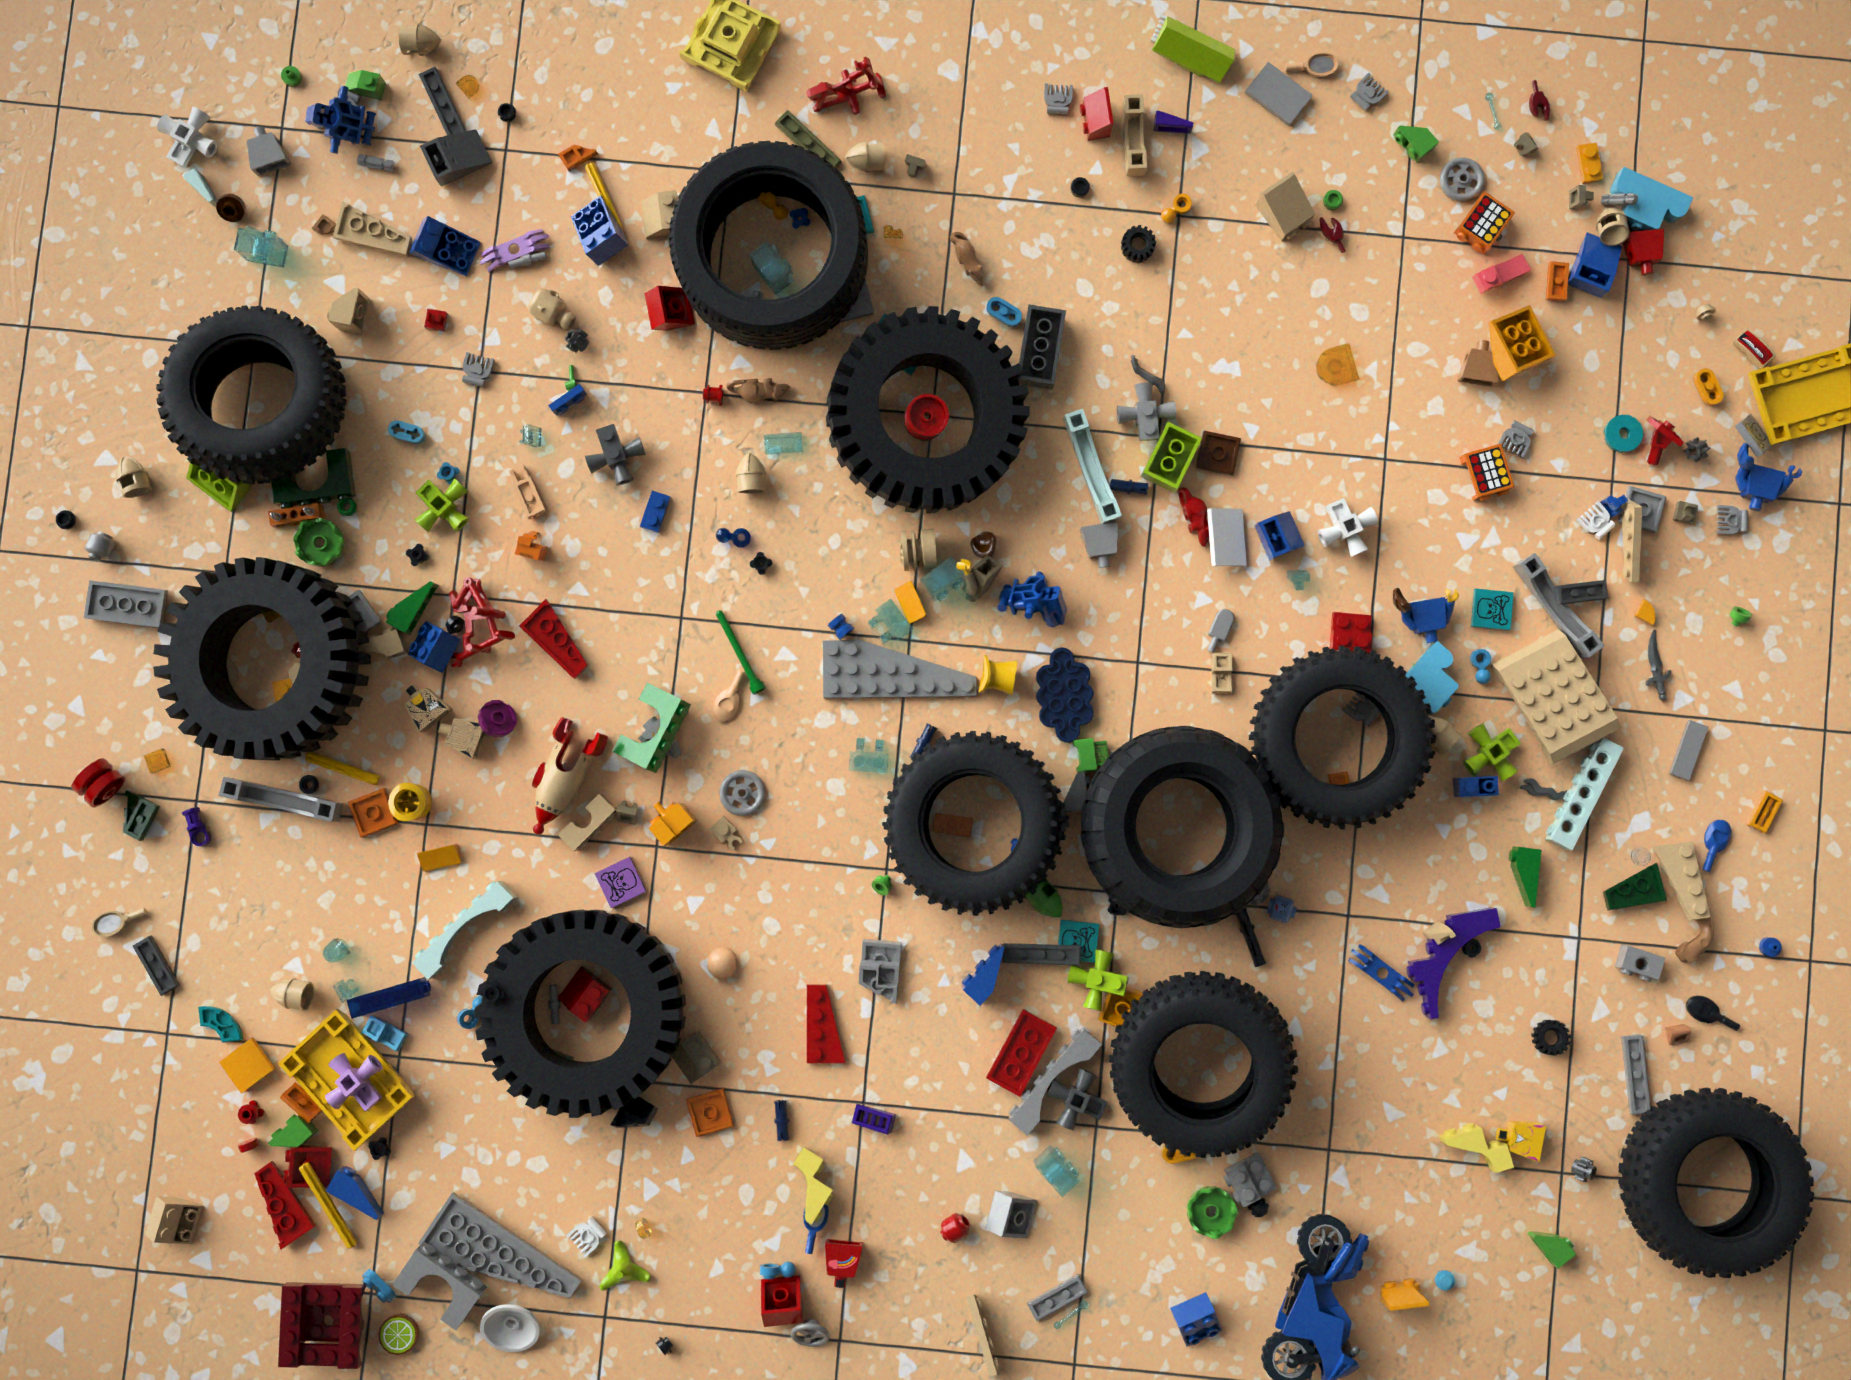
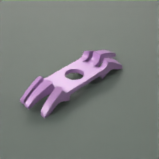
[480,229,550,272]

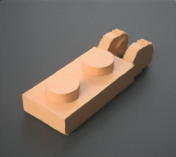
[509,464,547,520]

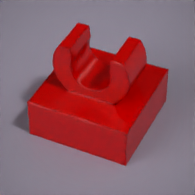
[424,309,448,332]

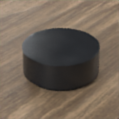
[1070,177,1090,198]

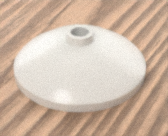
[480,1304,540,1352]

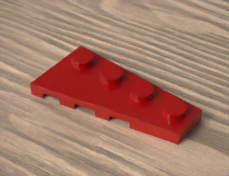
[519,599,588,679]
[807,984,846,1063]
[254,1161,316,1250]

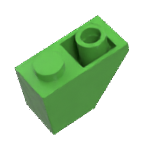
[1393,125,1439,163]
[268,1115,319,1147]

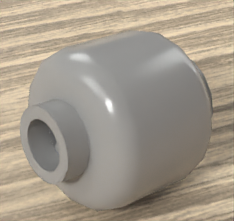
[85,531,115,561]

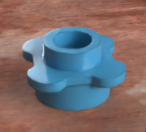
[437,462,460,484]

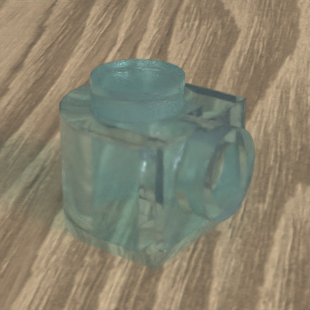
[323,938,351,963]

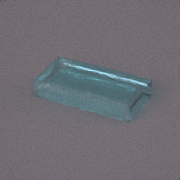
[764,432,803,455]

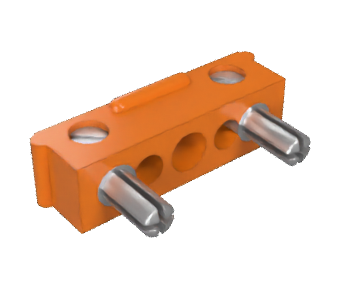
[268,503,325,528]

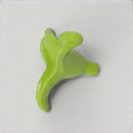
[599,1240,651,1291]

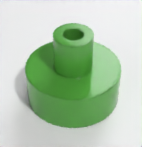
[281,66,302,87]
[1730,606,1752,626]
[872,875,892,895]

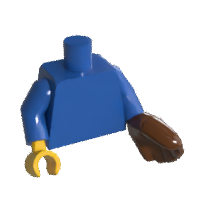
[1393,588,1459,643]

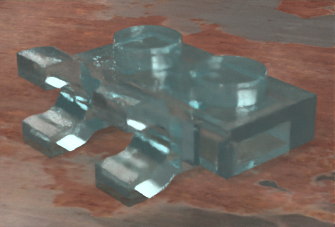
[868,599,913,645]
[849,738,889,773]

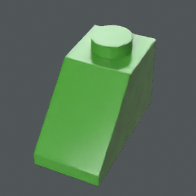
[345,70,386,100]
[1527,1231,1576,1269]

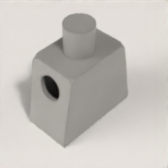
[247,126,291,176]
[1080,522,1118,568]

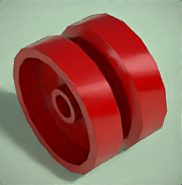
[904,394,949,441]
[71,758,125,808]

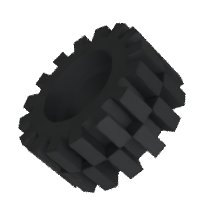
[1121,225,1156,263]
[1531,1020,1571,1056]

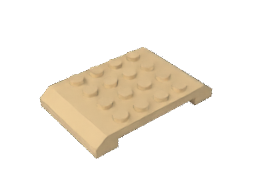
[1490,629,1621,765]

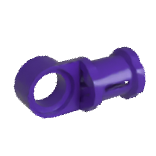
[182,807,211,847]

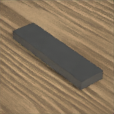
[419,67,466,135]
[1003,943,1081,965]

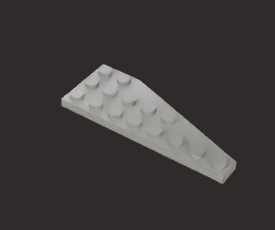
[823,640,976,698]
[418,1192,582,1298]

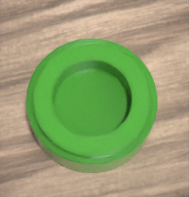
[1323,190,1343,210]

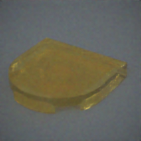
[1316,343,1359,386]

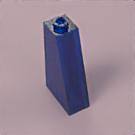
[347,977,431,1019]

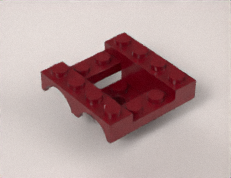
[278,1282,366,1369]

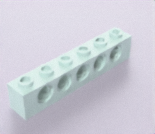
[1545,738,1624,850]

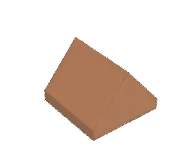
[1665,1024,1692,1045]

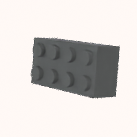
[1018,304,1066,390]

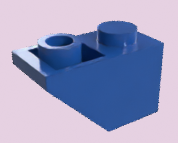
[1453,776,1499,797]

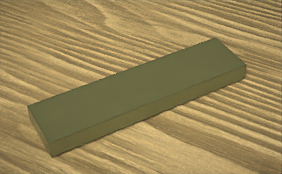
[775,110,842,168]

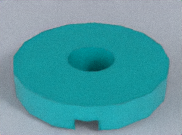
[1604,414,1643,453]

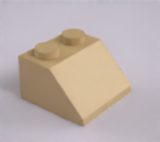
[641,190,679,239]
[327,287,370,335]

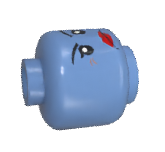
[1267,895,1297,923]

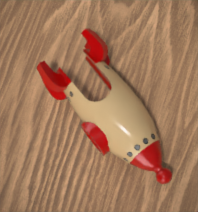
[532,717,608,835]

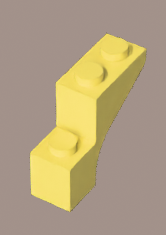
[1439,1123,1514,1173]
[793,1147,833,1225]

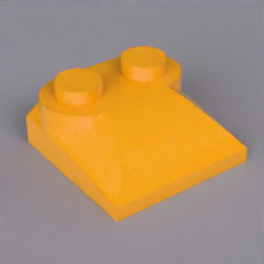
[1098,986,1143,1027]
[1379,1278,1429,1311]

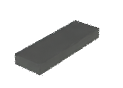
[1553,580,1609,606]
[133,935,180,996]

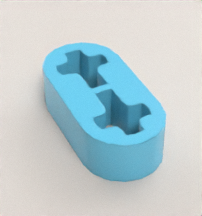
[388,420,426,444]

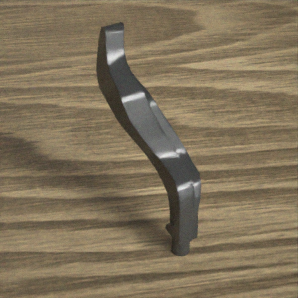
[1131,355,1165,393]
[1520,778,1567,800]

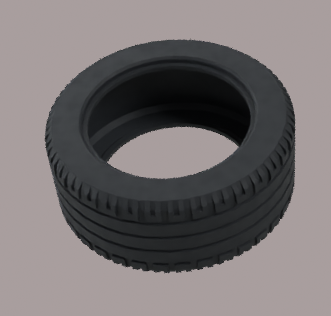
[669,141,868,350]

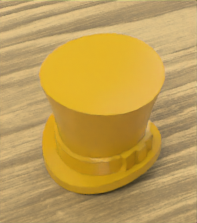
[979,655,1017,696]
[389,782,432,821]

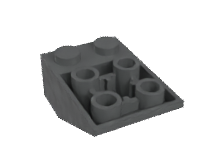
[420,129,492,187]

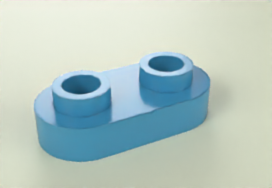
[987,297,1022,327]
[362,1269,396,1303]

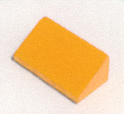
[894,581,927,624]
[417,844,461,872]

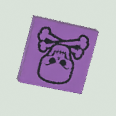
[595,857,646,908]

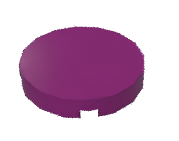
[478,700,517,738]

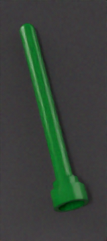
[716,610,766,695]

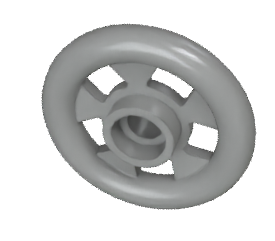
[1440,157,1485,202]
[719,770,766,816]

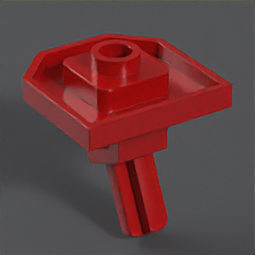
[1647,415,1684,465]

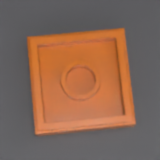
[348,788,399,838]
[686,1088,734,1137]

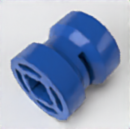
[828,614,854,640]

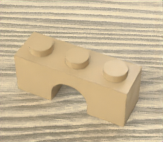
[558,794,617,851]

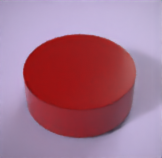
[237,1137,259,1153]

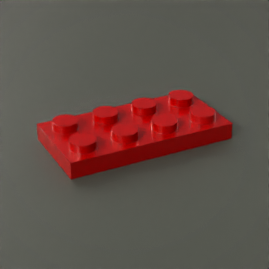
[986,1009,1057,1097]

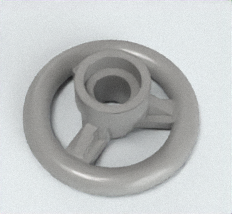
[790,1319,830,1347]

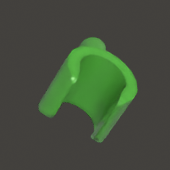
[564,365,577,391]

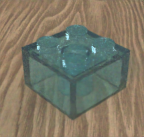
[234,226,289,268]
[749,241,793,295]
[920,556,965,602]
[1033,1145,1079,1197]

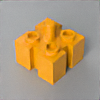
[648,802,698,846]

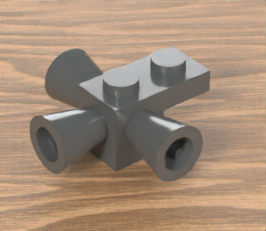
[585,424,646,485]
[1046,1068,1107,1131]

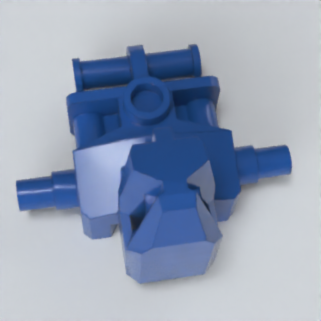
[305,85,376,154]
[997,571,1067,627]

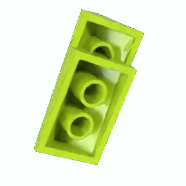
[1152,16,1235,83]

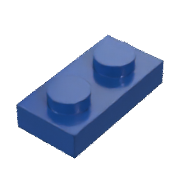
[548,384,587,415]
[640,490,671,533]

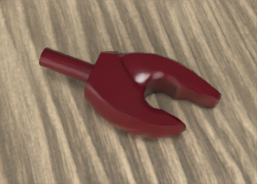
[1529,80,1550,121]
[1319,217,1346,253]

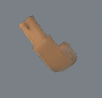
[1675,918,1714,963]

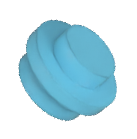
[1435,1270,1455,1291]

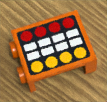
[1454,191,1515,254]
[1459,443,1515,502]

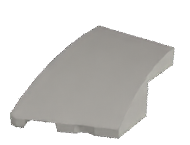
[859,939,902,1004]

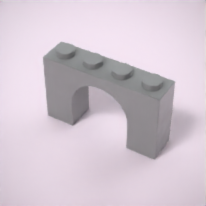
[392,1241,487,1330]

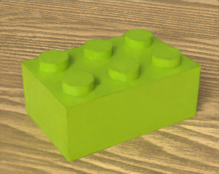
[1140,422,1202,493]

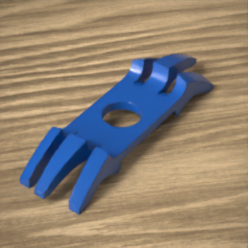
[1348,944,1414,1002]

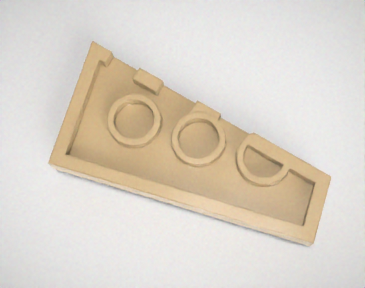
[333,201,412,257]
[1621,499,1642,582]
[1652,842,1710,921]
[967,1294,1000,1377]

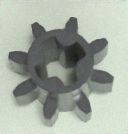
[565,328,589,353]
[1683,437,1711,462]
[1571,1157,1597,1182]

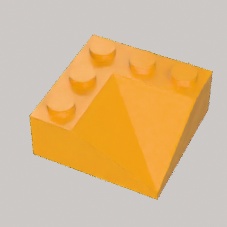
[1489,305,1556,381]

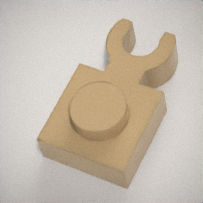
[709,816,743,851]

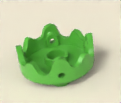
[293,518,345,567]
[1187,1186,1238,1239]

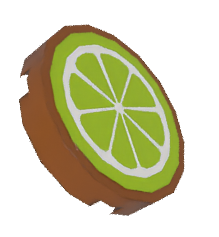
[378,1313,419,1355]

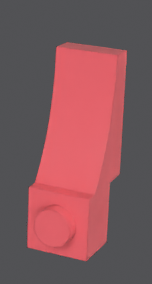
[1472,254,1531,294]

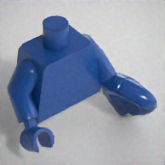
[1735,443,1802,511]

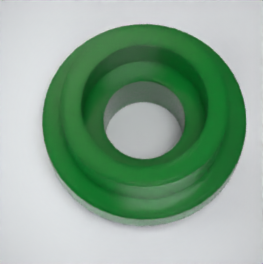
[337,498,357,516]

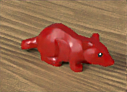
[1178,487,1209,547]

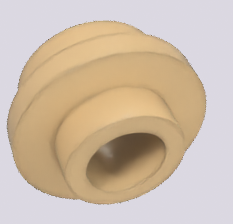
[1696,304,1716,321]

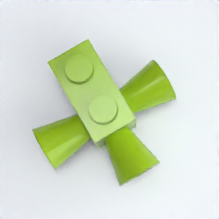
[414,478,469,532]
[1463,723,1521,781]
[1068,949,1129,1011]

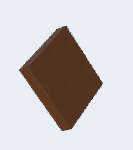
[1196,431,1241,476]

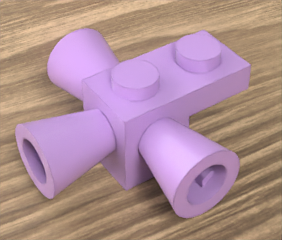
[325,1053,383,1111]

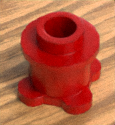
[703,385,724,406]
[238,1100,264,1124]

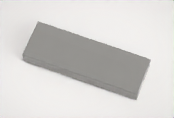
[1669,720,1708,781]
[1027,1274,1088,1321]

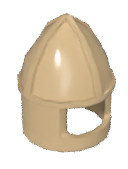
[398,24,441,56]
[845,141,884,172]
[1596,207,1630,246]
[736,452,766,494]
[116,456,152,498]
[1429,716,1461,755]
[269,978,314,1011]

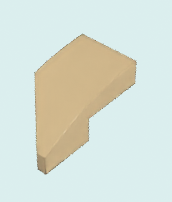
[1422,921,1456,944]

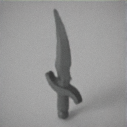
[1645,630,1671,701]

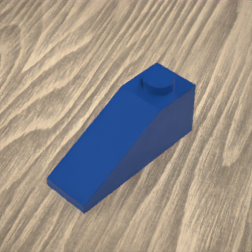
[326,1167,384,1220]

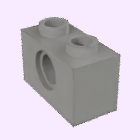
[1615,944,1665,982]

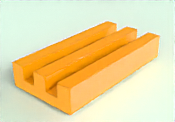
[1746,791,1783,834]

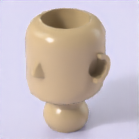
[528,289,576,330]

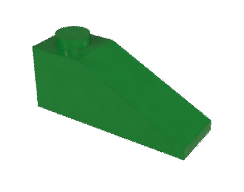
[386,581,439,635]
[1509,847,1542,908]

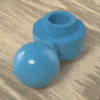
[1470,649,1491,684]
[457,996,482,1029]
[760,1261,796,1279]

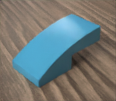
[361,1015,408,1051]

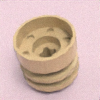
[899,528,937,571]

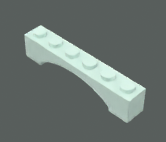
[1063,409,1122,524]
[412,881,517,980]

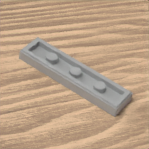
[1621,1034,1651,1115]

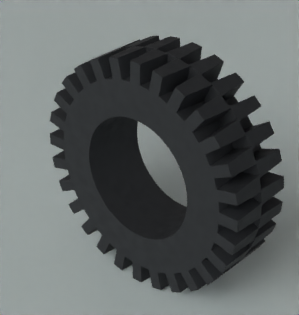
[826,306,1030,514]
[153,557,371,760]
[474,909,686,1118]

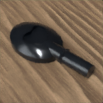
[1686,995,1740,1031]

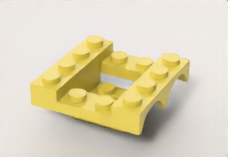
[679,0,781,92]

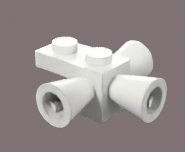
[157,107,218,168]
[1317,498,1378,557]

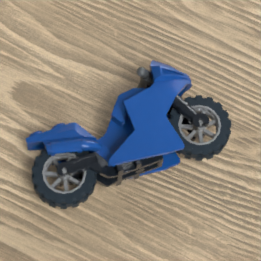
[1261,1214,1369,1380]

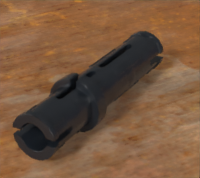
[1236,908,1266,967]

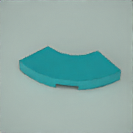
[198,1006,243,1043]

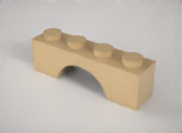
[1122,94,1147,176]

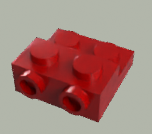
[1329,612,1372,654]
[283,1145,332,1188]

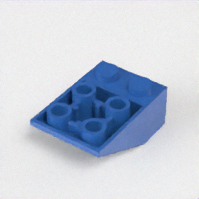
[571,195,628,266]
[409,216,481,276]
[1568,232,1622,298]
[962,944,1004,1006]

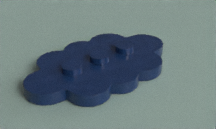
[1036,647,1094,743]

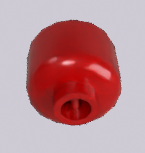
[940,1213,970,1243]

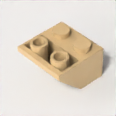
[145,1196,203,1244]

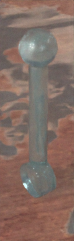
[1485,93,1501,130]
[1054,1301,1088,1329]

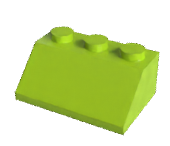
[186,463,251,512]

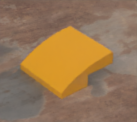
[219,1038,275,1094]

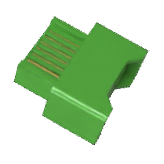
[1073,738,1109,773]

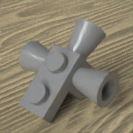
[1117,382,1176,441]

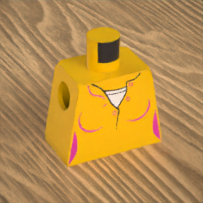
[1496,1121,1546,1162]

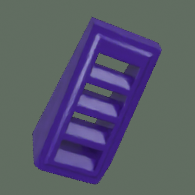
[1154,110,1194,134]
[852,1104,896,1135]

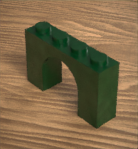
[271,448,356,509]

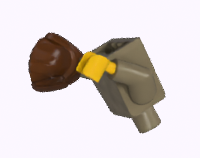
[956,532,1003,602]

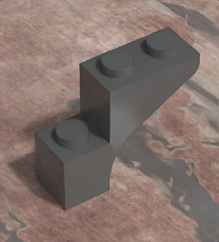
[1061,772,1089,832]

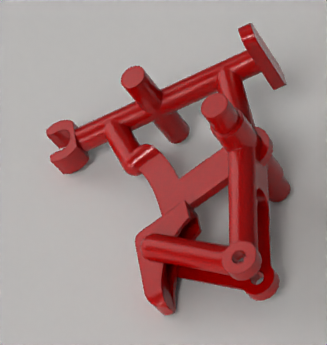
[806,57,886,115]
[449,577,515,668]

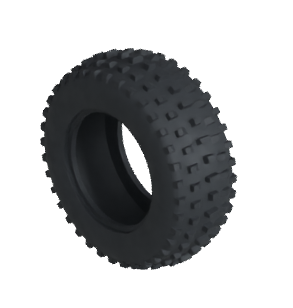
[156,305,347,484]
[1249,645,1436,829]
[882,731,1067,916]
[1109,971,1298,1158]
[1618,1088,1814,1278]

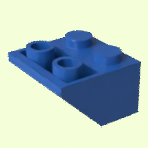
[1255,511,1305,561]
[408,621,461,673]
[1170,1292,1222,1347]

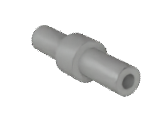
[508,251,547,269]
[548,984,561,1024]

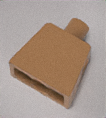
[1457,340,1498,387]

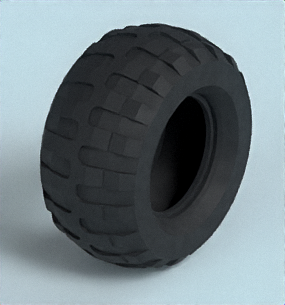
[1081,726,1284,928]

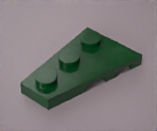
[1603,863,1667,911]

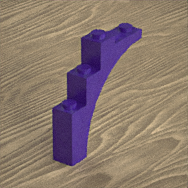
[1406,907,1501,1019]

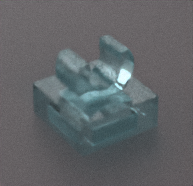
[519,424,542,447]
[1287,570,1310,590]
[333,979,359,1003]

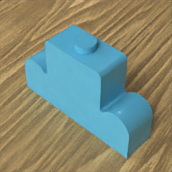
[1610,167,1693,231]
[1405,641,1459,715]

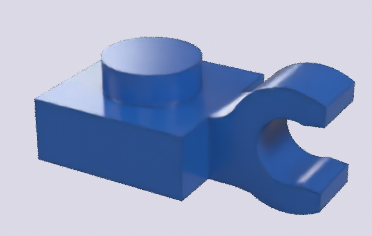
[1600,495,1628,518]

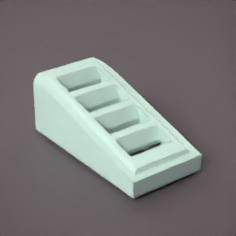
[182,168,218,207]

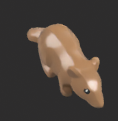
[950,232,983,286]
[727,378,790,403]

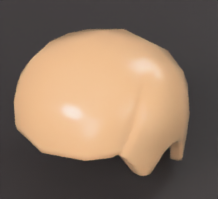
[707,947,736,979]

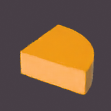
[1634,599,1656,625]

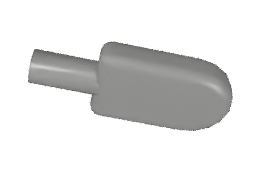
[1207,609,1235,653]

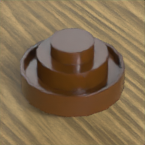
[216,193,246,222]

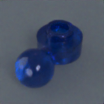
[716,528,751,548]

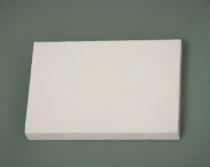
[1207,508,1247,566]

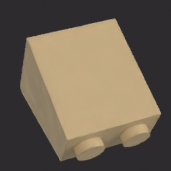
[1255,171,1315,241]

